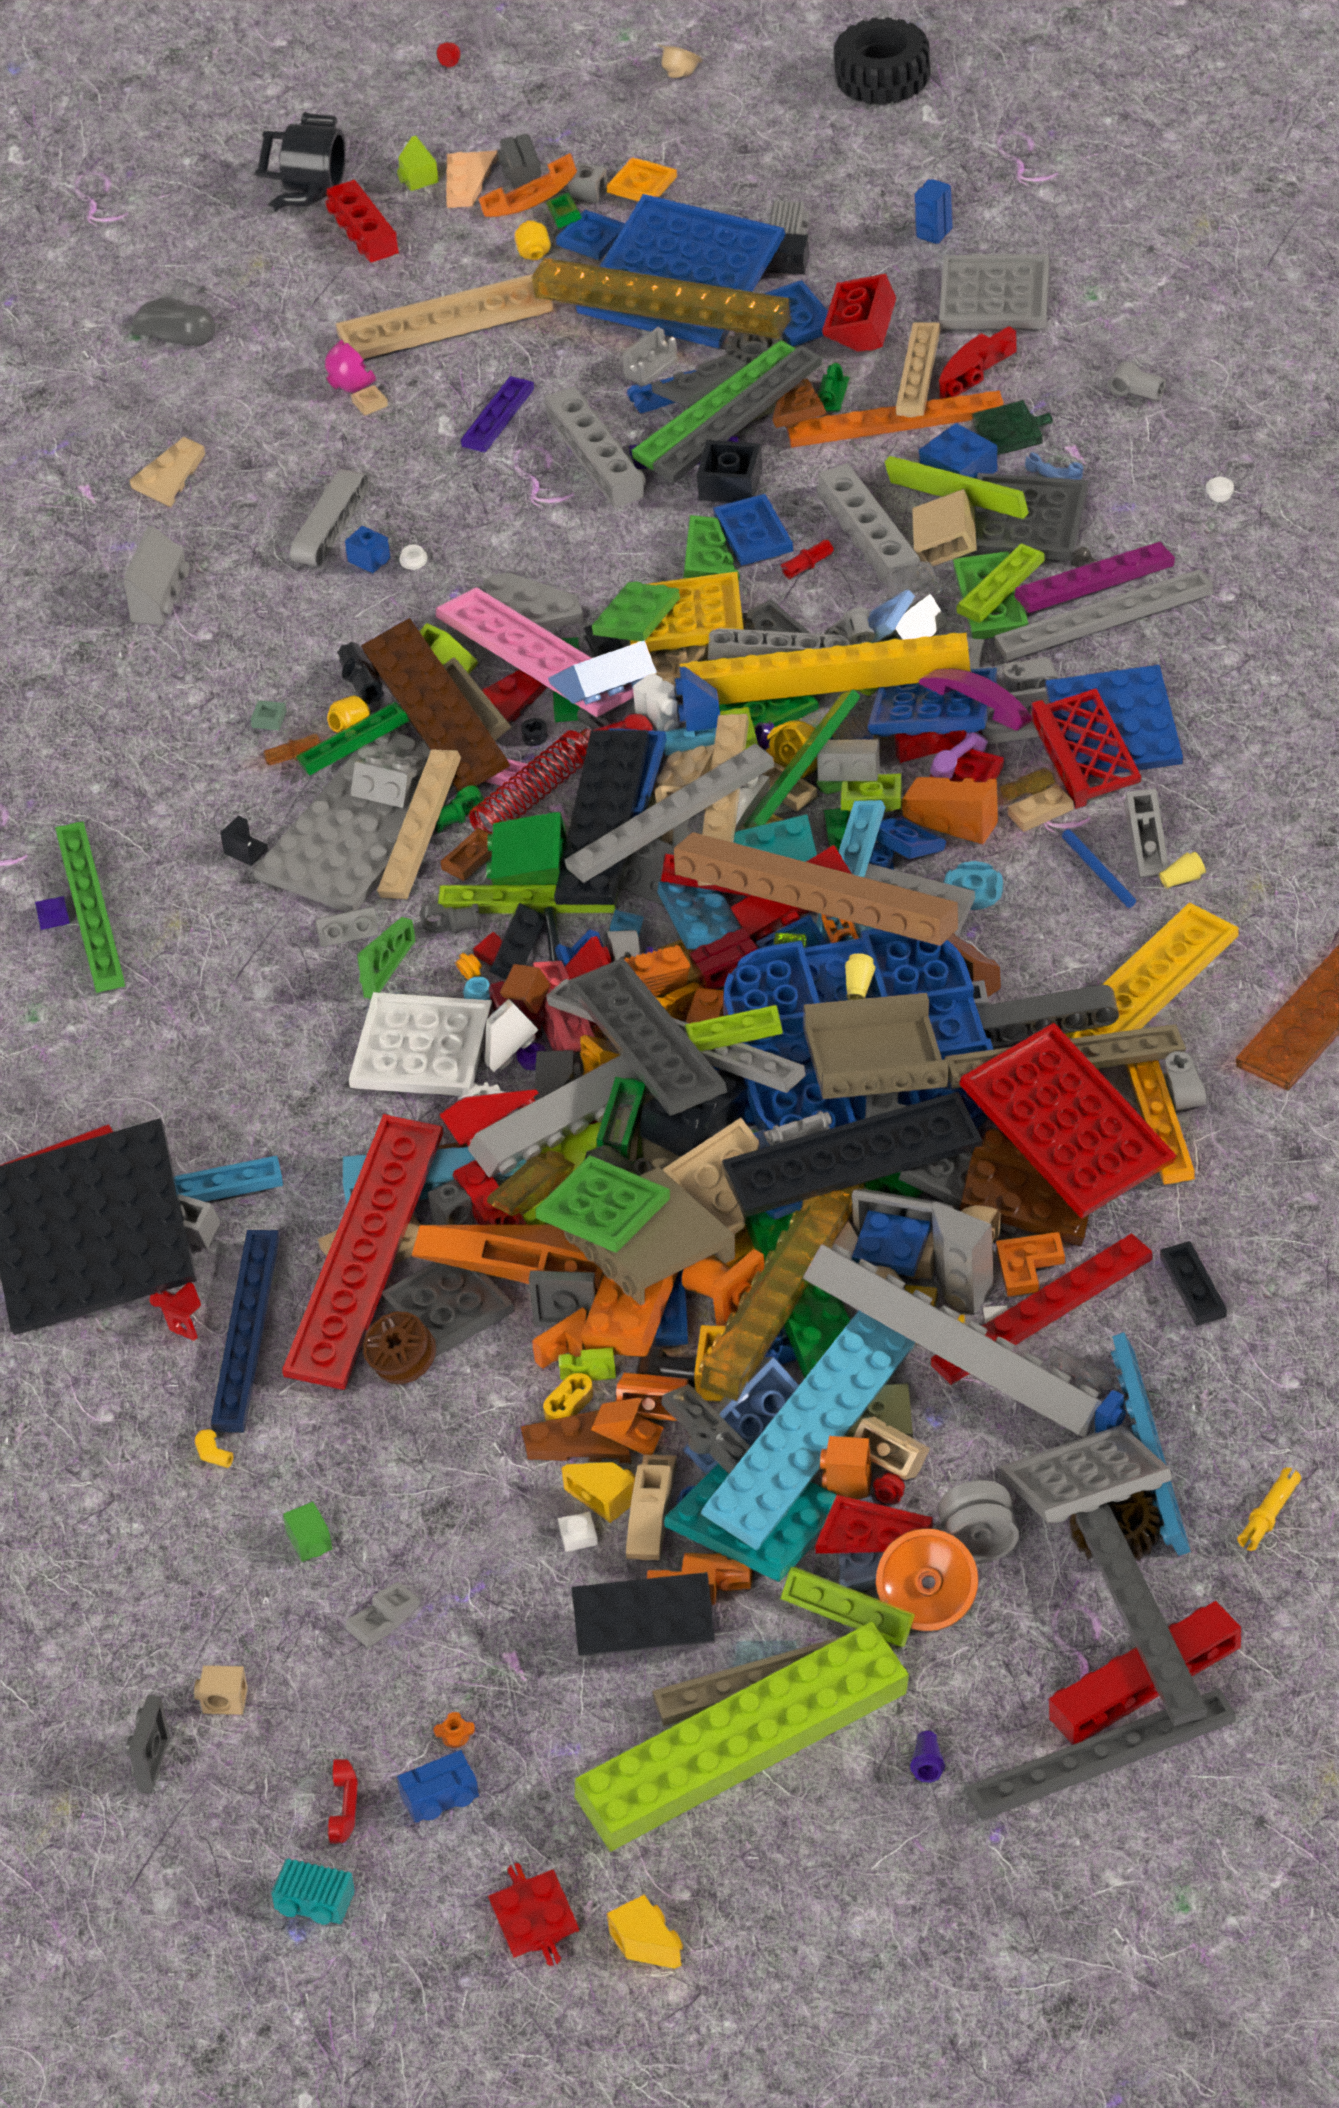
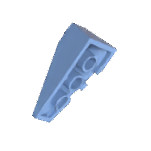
[682,1357,799,1473]

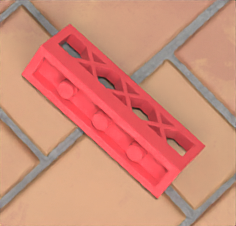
[532,961,595,1052]

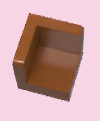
[500,964,551,1014]

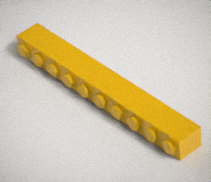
[680,632,971,704]

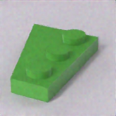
[357,917,415,999]

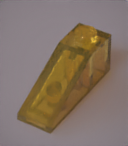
[487,1151,575,1216]

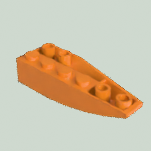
[412,1225,604,1293]

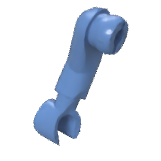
[1025,452,1084,480]

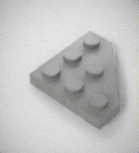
[482,573,584,630]

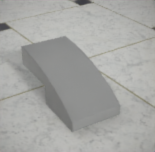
[346,1582,420,1647]

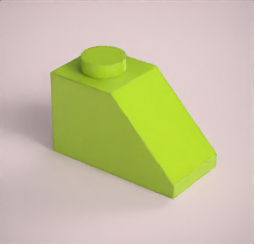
[397,135,439,191]

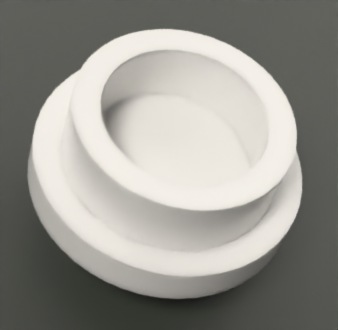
[1206,477,1234,502]
[399,545,427,570]

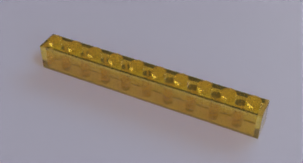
[532,258,791,339]
[699,1182,865,1401]

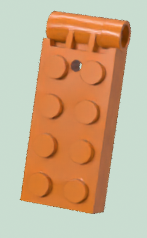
[581,1272,678,1357]

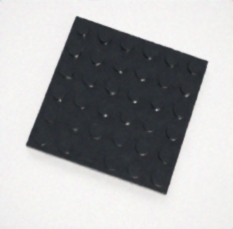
[0,1118,197,1335]

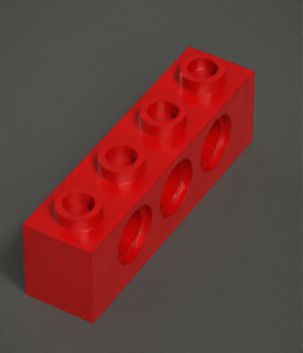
[325,179,399,263]

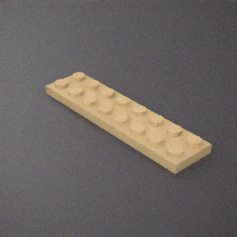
[335,273,553,360]

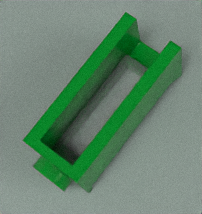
[596,1076,646,1164]

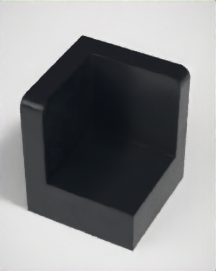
[220,815,268,866]

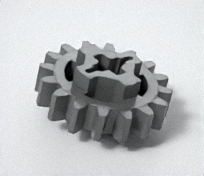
[725,325,782,365]

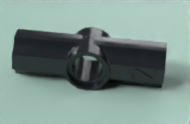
[337,641,384,705]

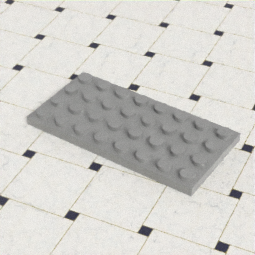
[253,731,457,912]

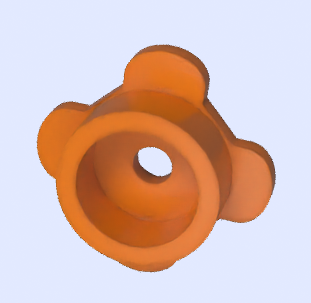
[434,1712,475,1748]

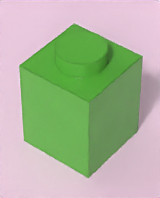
[283,1501,333,1562]

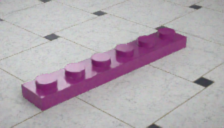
[1014,541,1175,613]

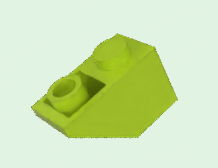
[419,623,478,674]

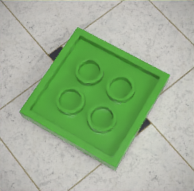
[536,1155,670,1253]

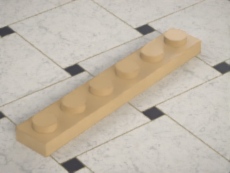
[896,322,940,417]
[377,749,461,899]

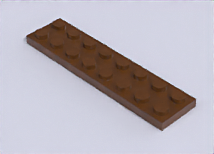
[360,618,510,792]

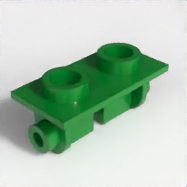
[817,363,850,412]

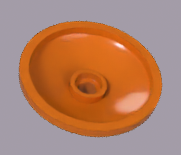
[876,1529,978,1632]

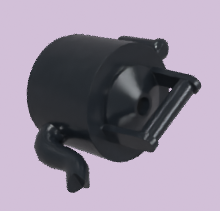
[255,112,346,212]

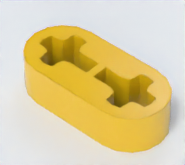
[543,1373,593,1421]

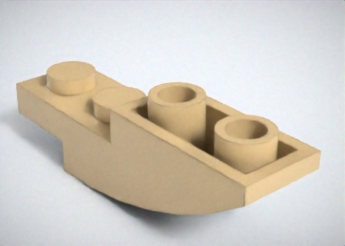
[626,1454,677,1561]

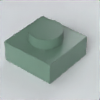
[250,700,287,730]

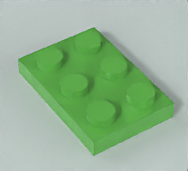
[592,582,680,641]

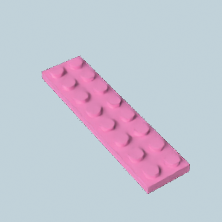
[436,587,634,717]

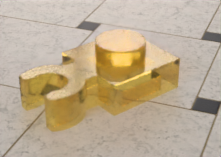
[1000,768,1055,800]

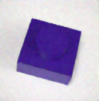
[35,896,70,930]

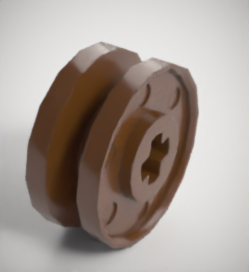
[363,1311,437,1385]

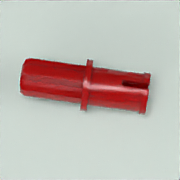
[781,539,834,580]

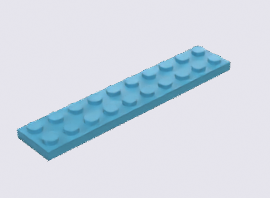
[701,1311,916,1550]

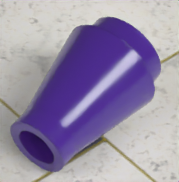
[910,1731,945,1783]

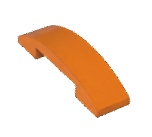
[478,153,577,217]

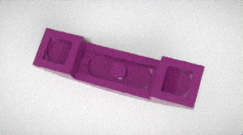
[919,669,1032,731]

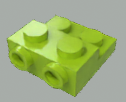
[841,774,902,812]

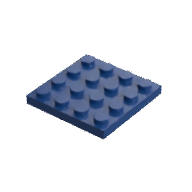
[1045,664,1183,778]
[868,668,998,737]

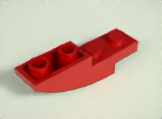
[939,326,1017,399]
[452,1160,527,1225]

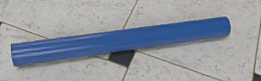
[1062,829,1136,908]

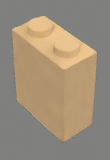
[912,489,977,569]

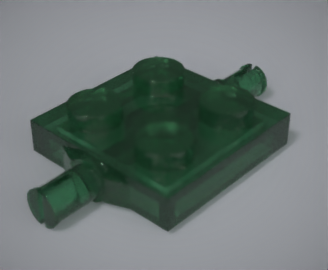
[972,400,1053,456]

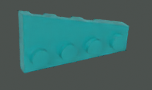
[733,814,817,862]

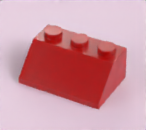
[822,273,897,352]

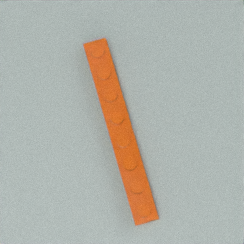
[786,390,1005,448]

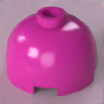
[325,339,376,393]

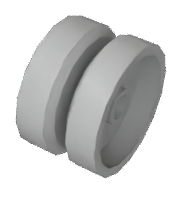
[938,1480,1019,1564]

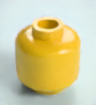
[514,221,551,261]
[327,695,370,733]

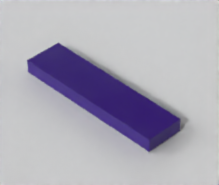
[461,376,534,453]

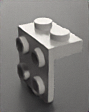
[350,750,426,808]

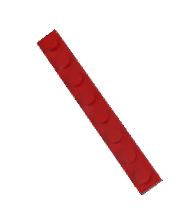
[931,1233,1152,1385]

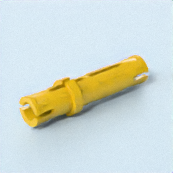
[1237,1467,1301,1551]

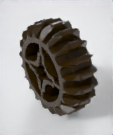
[1070,1490,1161,1562]

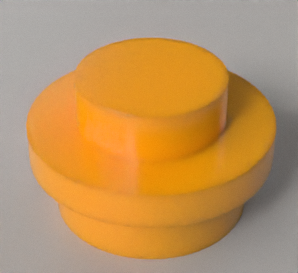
[455,952,482,980]

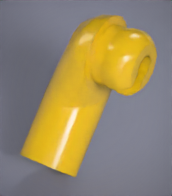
[194,1429,234,1468]

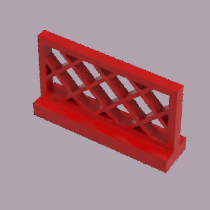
[1031,688,1142,809]

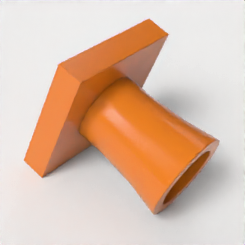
[682,1249,769,1326]

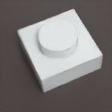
[558,1512,598,1552]

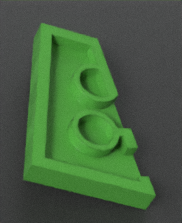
[683,515,740,581]

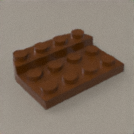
[959,1129,1089,1247]

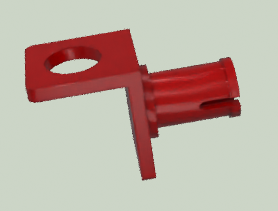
[149,1282,201,1341]

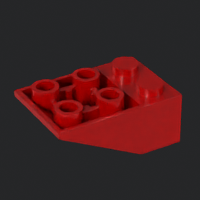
[438,1089,539,1147]

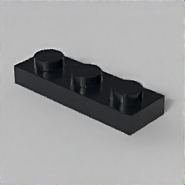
[489,903,546,980]
[1160,1241,1227,1326]

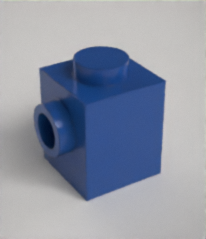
[344,526,390,573]

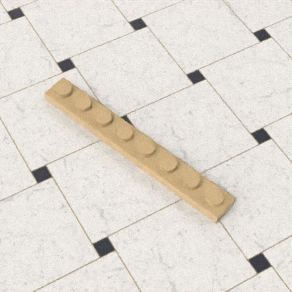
[697,714,749,886]

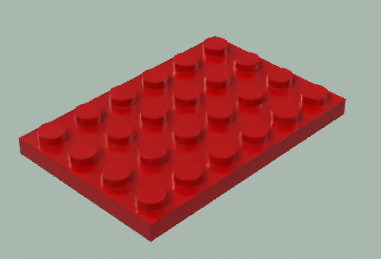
[959,1023,1177,1219]

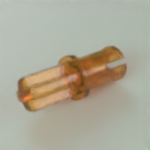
[263,733,321,765]

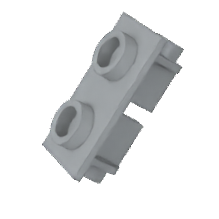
[315,906,379,947]
[764,1111,832,1146]

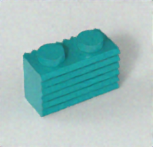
[271,1858,355,1925]

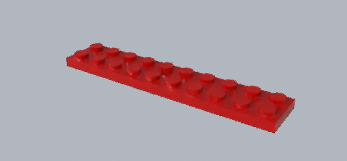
[282,1114,444,1390]

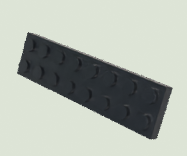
[554,730,650,905]
[721,1092,982,1218]

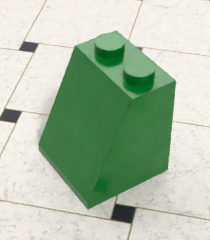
[486,812,567,885]

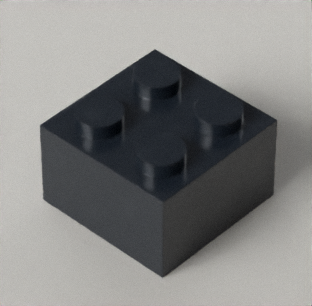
[697,440,763,503]

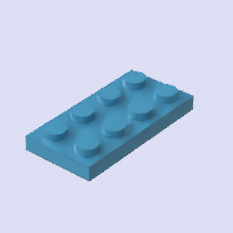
[657,882,741,949]

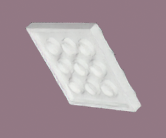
[349,992,493,1096]

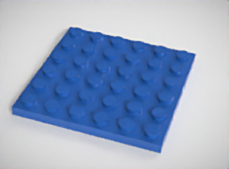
[576,194,785,349]

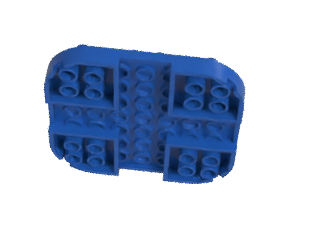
[723,929,994,1131]

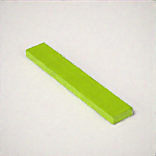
[884,456,1029,519]
[437,885,618,913]

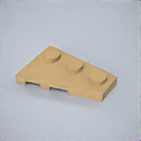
[130,437,205,507]

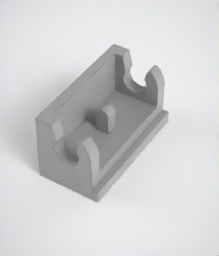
[622,327,680,386]

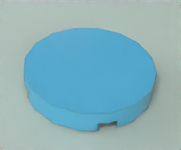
[943,861,1003,910]

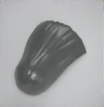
[132,297,216,346]

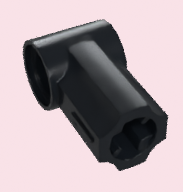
[636,1348,696,1387]

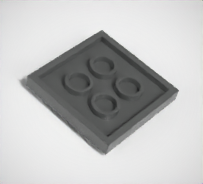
[381,1262,514,1357]

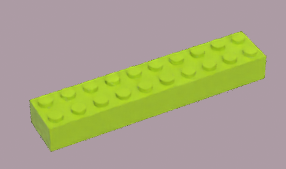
[574,1621,909,1852]

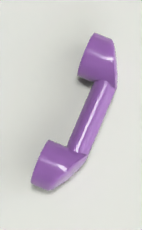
[930,732,988,779]

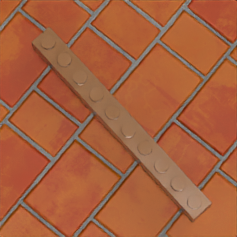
[674,832,958,946]

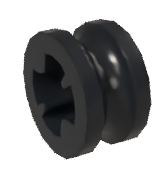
[521,718,548,746]

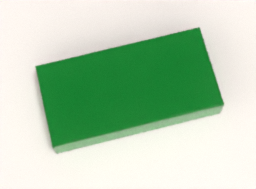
[546,193,582,229]

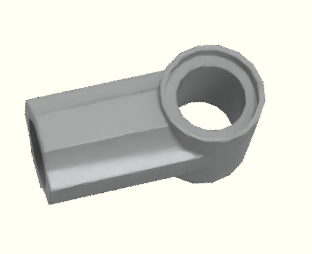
[1107,361,1166,401]

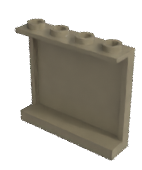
[803,993,948,1099]
[564,1167,735,1305]

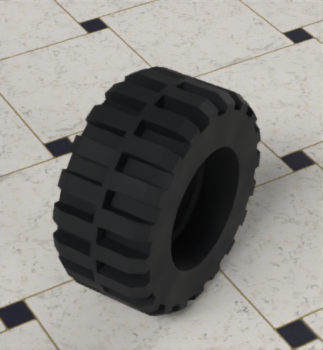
[834,17,930,105]

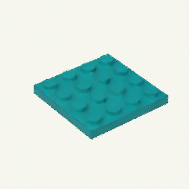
[664,1463,837,1582]

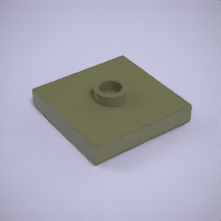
[847,1383,913,1438]

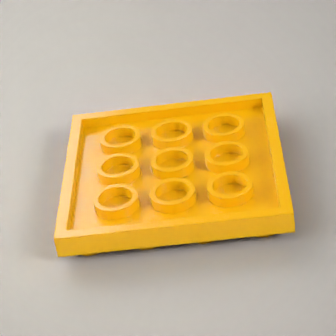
[630,572,744,653]

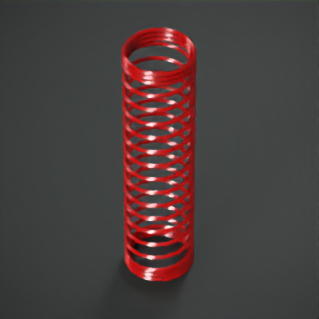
[469,730,588,833]

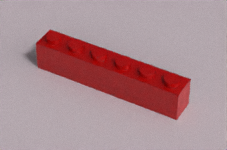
[1049,1601,1241,1745]

